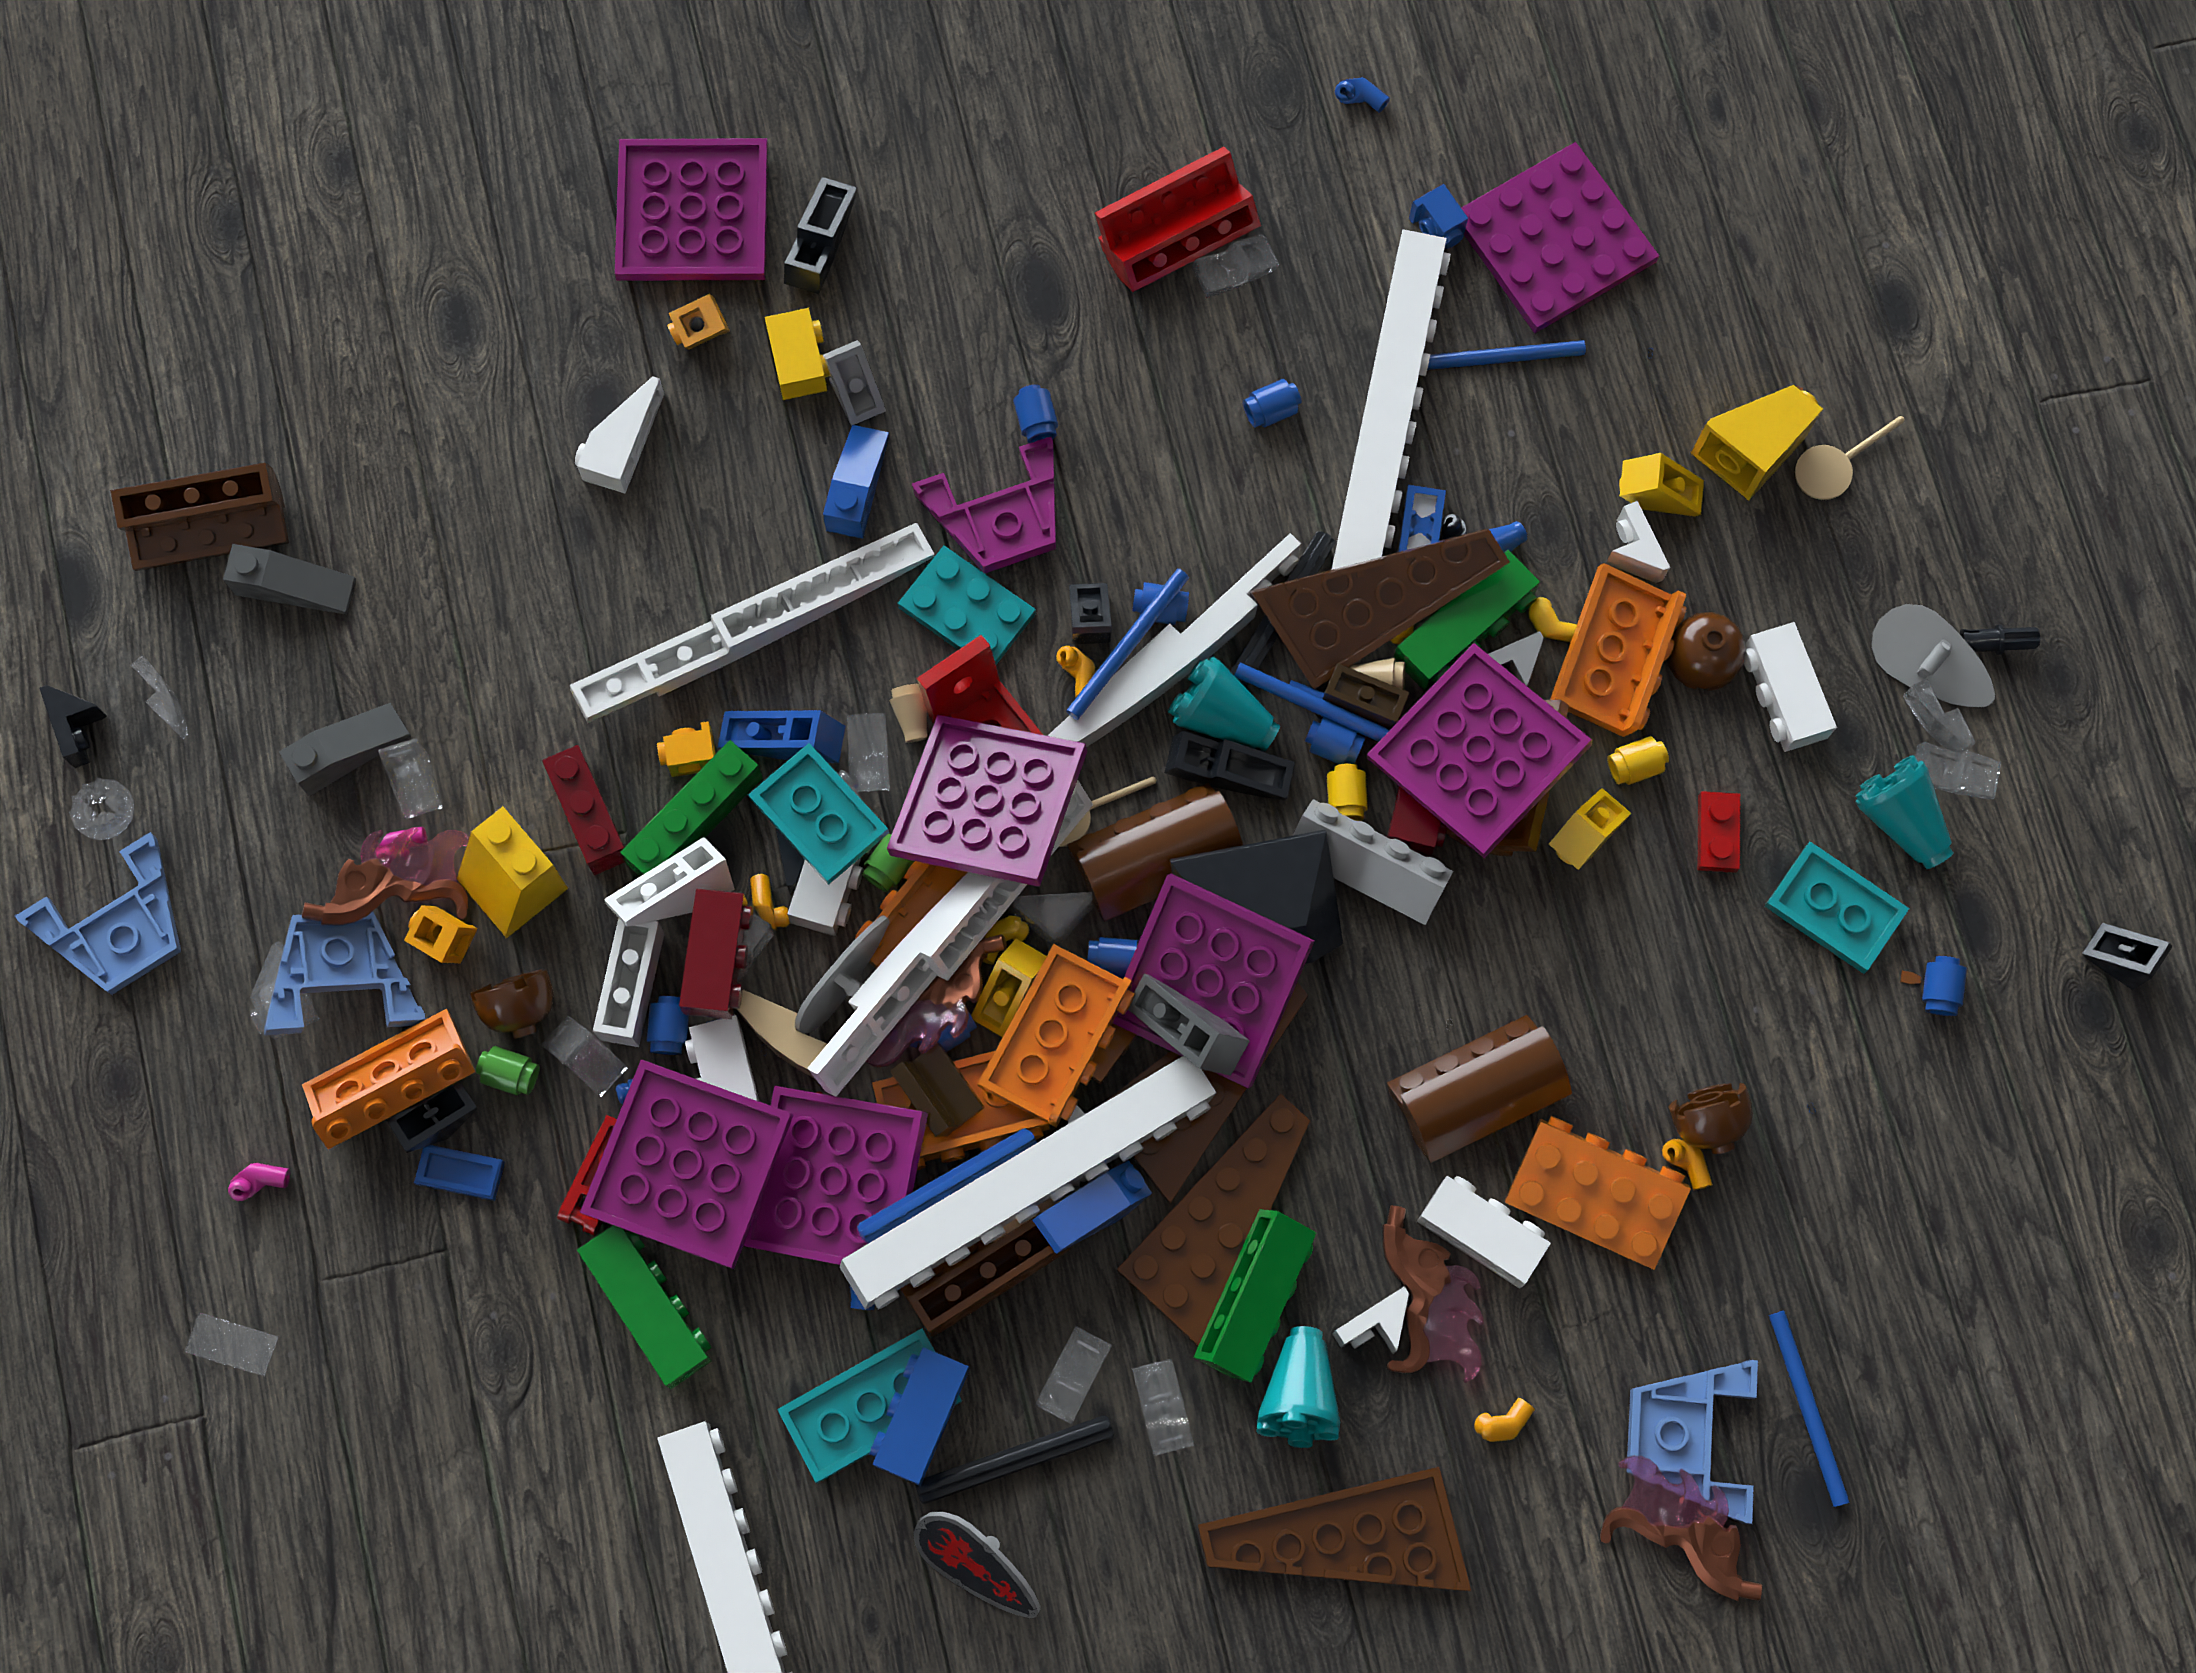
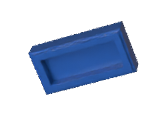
[414,1145,505,1201]

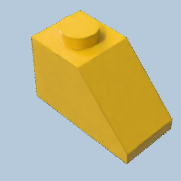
[1619,453,1704,516]
[1549,788,1631,870]
[971,938,1047,1038]

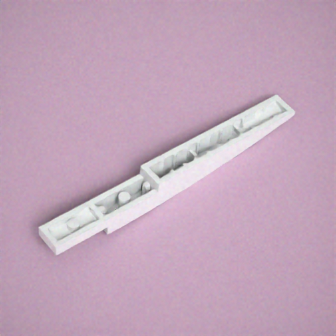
[570,523,934,723]
[1048,533,1301,747]
[807,780,1093,1097]

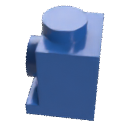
[1409,184,1468,249]

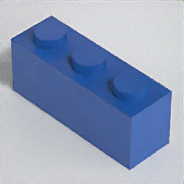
[869,1347,970,1486]

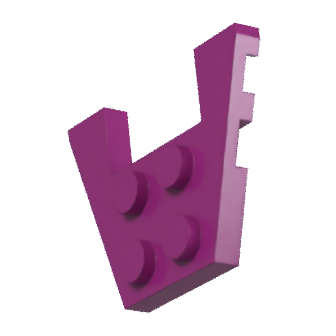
[912,436,1056,574]

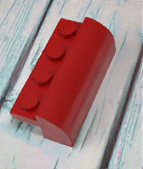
[1094,147,1261,292]

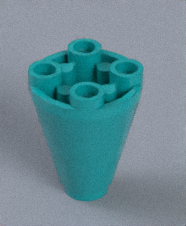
[1168,656,1280,751]
[1855,755,1954,869]
[1256,1326,1340,1448]

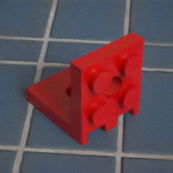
[917,635,1043,735]

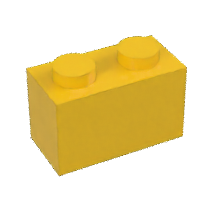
[765,308,831,400]

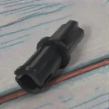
[1960,625,2041,655]

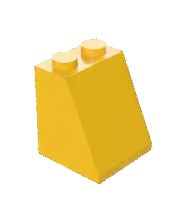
[1691,385,1823,500]
[457,806,568,938]

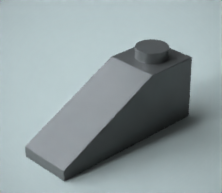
[223,544,356,615]
[279,703,411,796]
[1128,973,1249,1076]

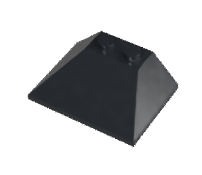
[1170,830,1343,964]

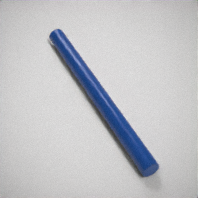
[1427,340,1586,370]
[1066,569,1189,720]
[1234,662,1390,742]
[1769,1311,1850,1507]

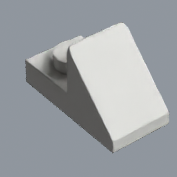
[1606,501,1670,583]
[1332,1287,1409,1354]

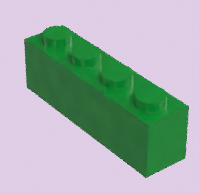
[1393,550,1540,691]
[620,740,763,877]
[1193,1209,1317,1383]
[577,1225,712,1389]

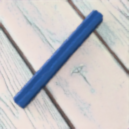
[857,1128,1037,1244]

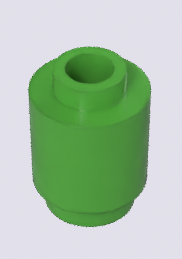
[862,834,915,892]
[476,1046,540,1096]

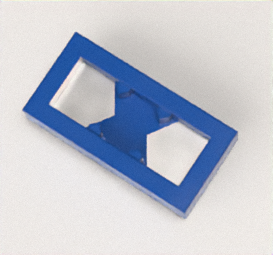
[1398,485,1446,552]

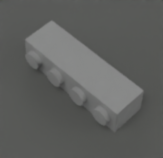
[1293,799,1453,925]

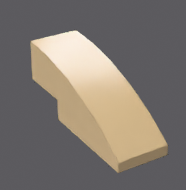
[736,990,827,1079]

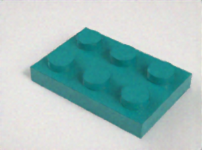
[898,545,1036,665]
[748,743,889,885]
[1764,842,1910,974]

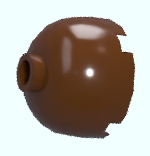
[1667,612,1746,691]
[470,969,554,1038]
[1668,1083,1753,1154]

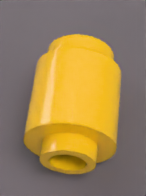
[1607,736,1669,785]
[1327,764,1368,821]

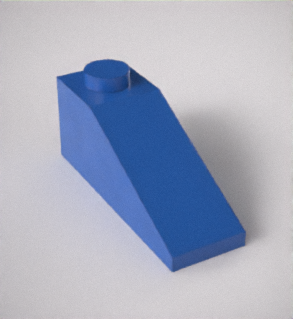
[823,425,889,539]
[717,710,846,763]
[1033,1161,1152,1254]

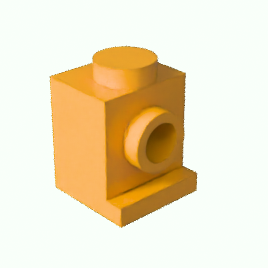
[667,294,730,350]
[657,721,716,777]
[404,905,478,963]

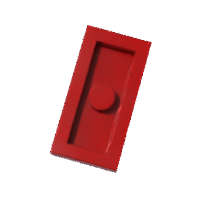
[1697,791,1740,873]

